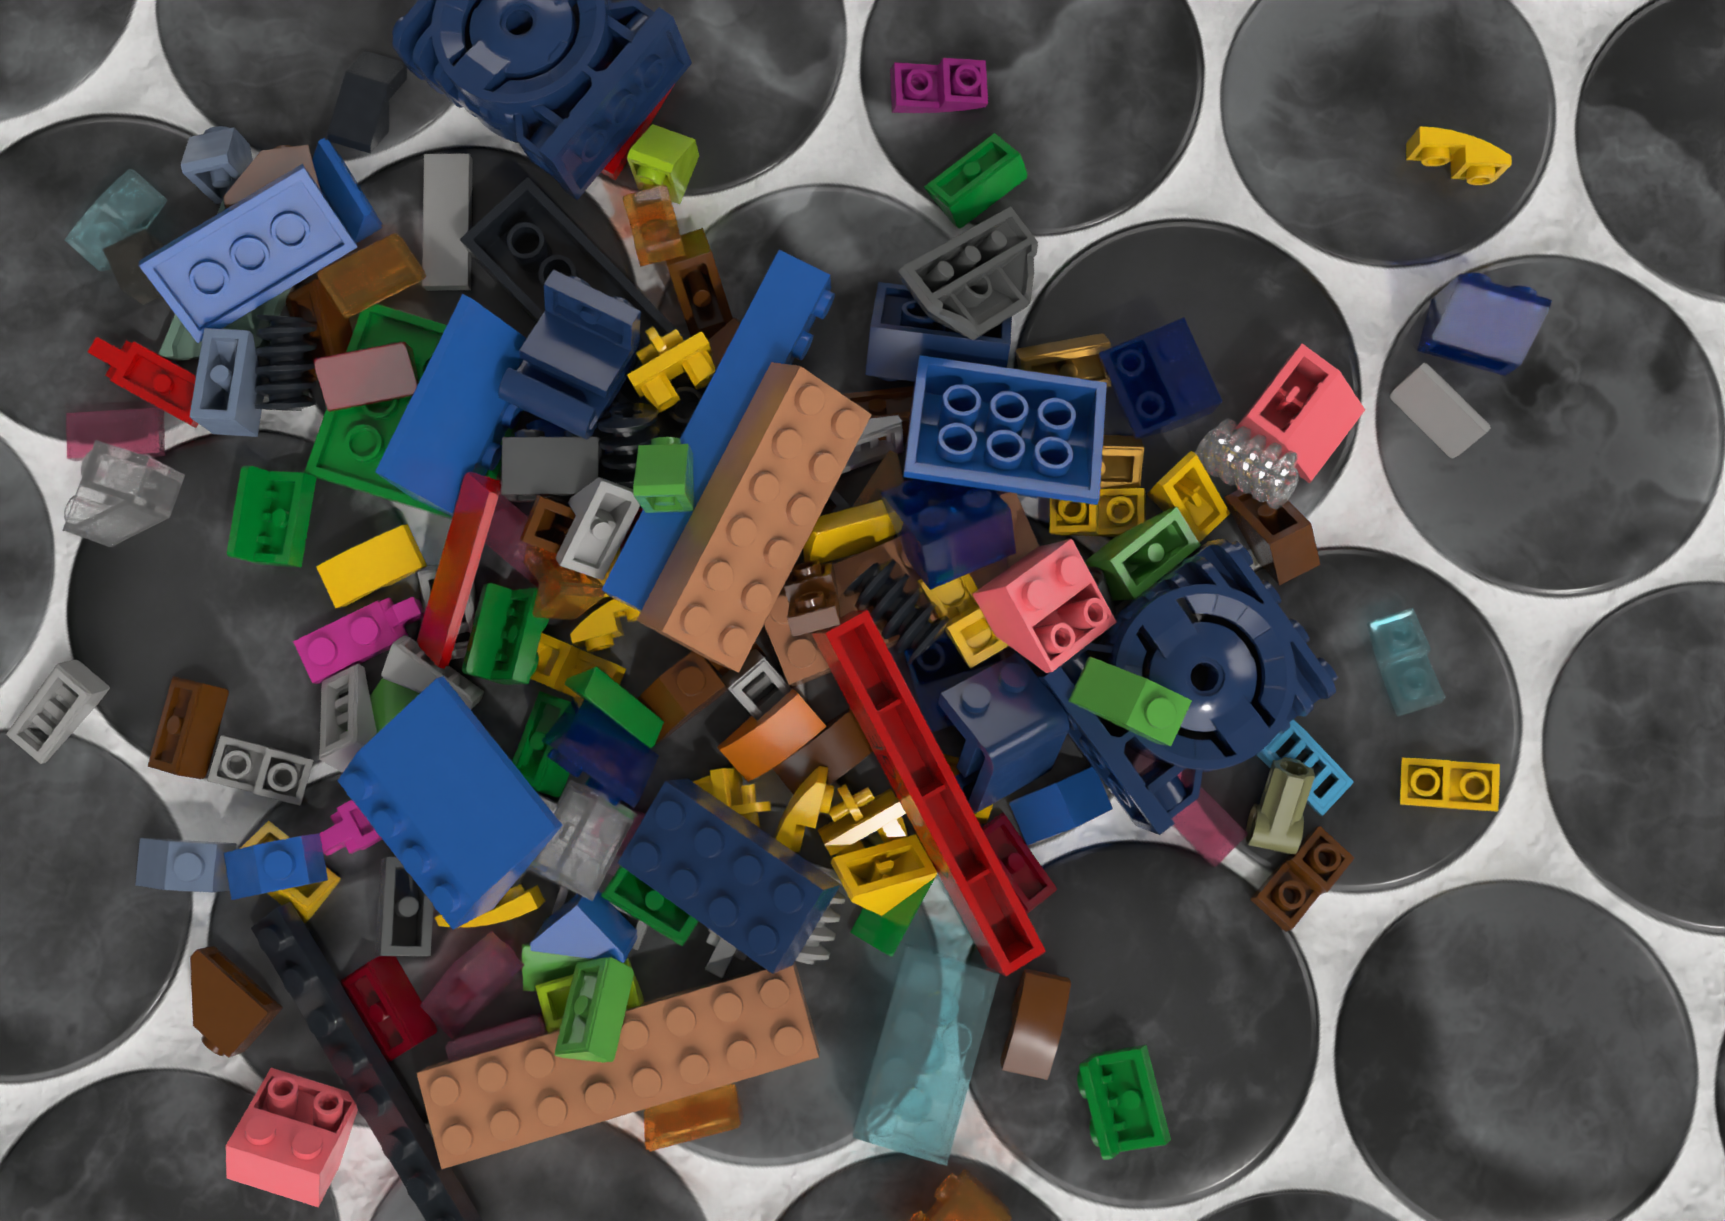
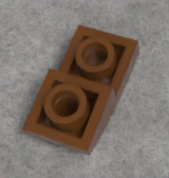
[784,560,840,637]
[773,708,873,795]
[1250,826,1355,932]
[1000,968,1071,1080]

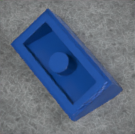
[312,138,382,243]

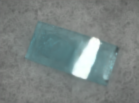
[65,169,168,271]
[1367,608,1445,717]

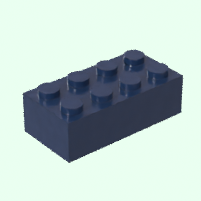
[618,778,841,974]

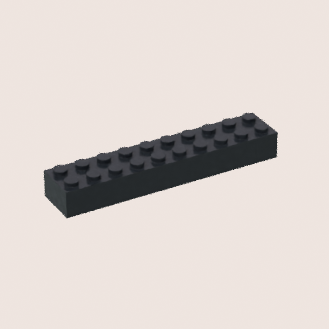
[460,177,851,572]

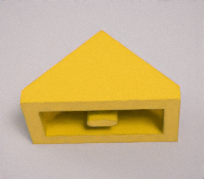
[1147,451,1230,543]
[831,835,937,916]

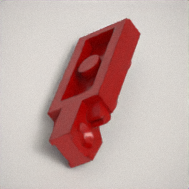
[87,337,198,428]

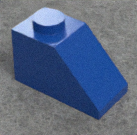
[223,833,328,900]

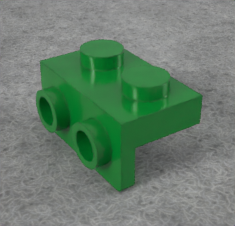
[227,465,317,568]
[462,583,551,685]
[1077,1044,1171,1160]

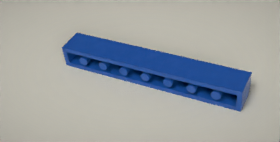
[601,250,835,612]

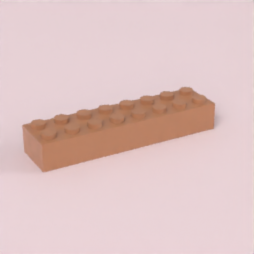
[417,962,820,1169]

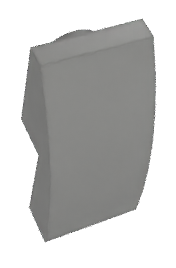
[207,735,314,806]

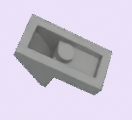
[556,477,640,580]

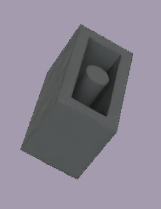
[501,430,605,502]
[375,857,433,956]

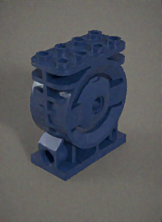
[392,0,692,200]
[1032,539,1337,835]

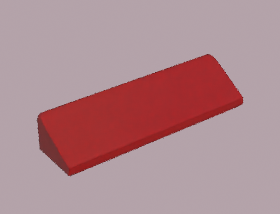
[417,472,502,669]

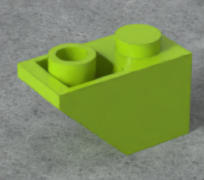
[627,124,699,204]

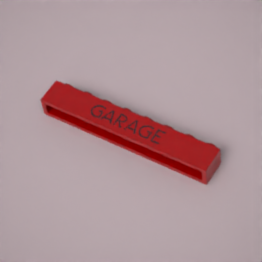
[811,610,1046,976]

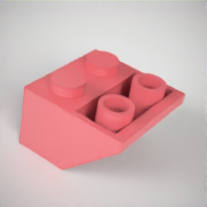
[1235,344,1365,483]
[973,539,1117,673]
[226,1068,358,1207]

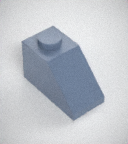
[181,126,253,204]
[189,328,264,437]
[135,838,237,893]

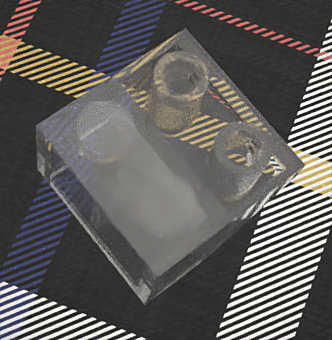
[62,440,185,547]
[526,780,637,901]

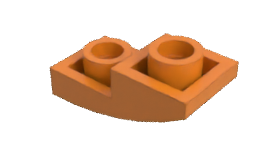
[717,689,827,782]

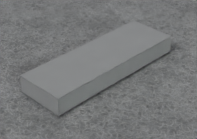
[422,153,473,291]

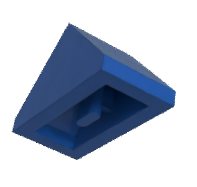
[1008,767,1113,845]
[530,883,637,963]

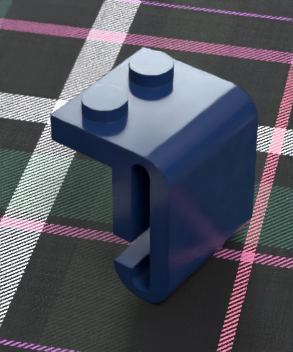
[499,270,641,440]
[937,653,1070,814]

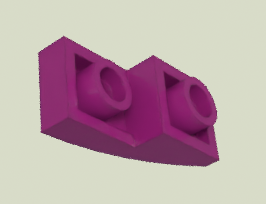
[890,58,988,113]

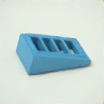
[1256,719,1354,816]

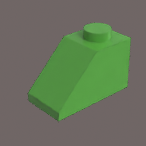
[633,437,694,513]
[1084,507,1201,601]
[1068,657,1192,746]

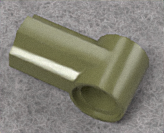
[1245,757,1315,855]

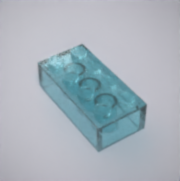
[852,943,1000,1166]

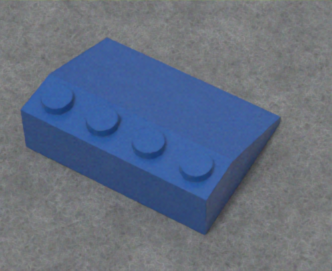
[375,294,527,517]
[903,355,1107,505]
[337,676,563,930]

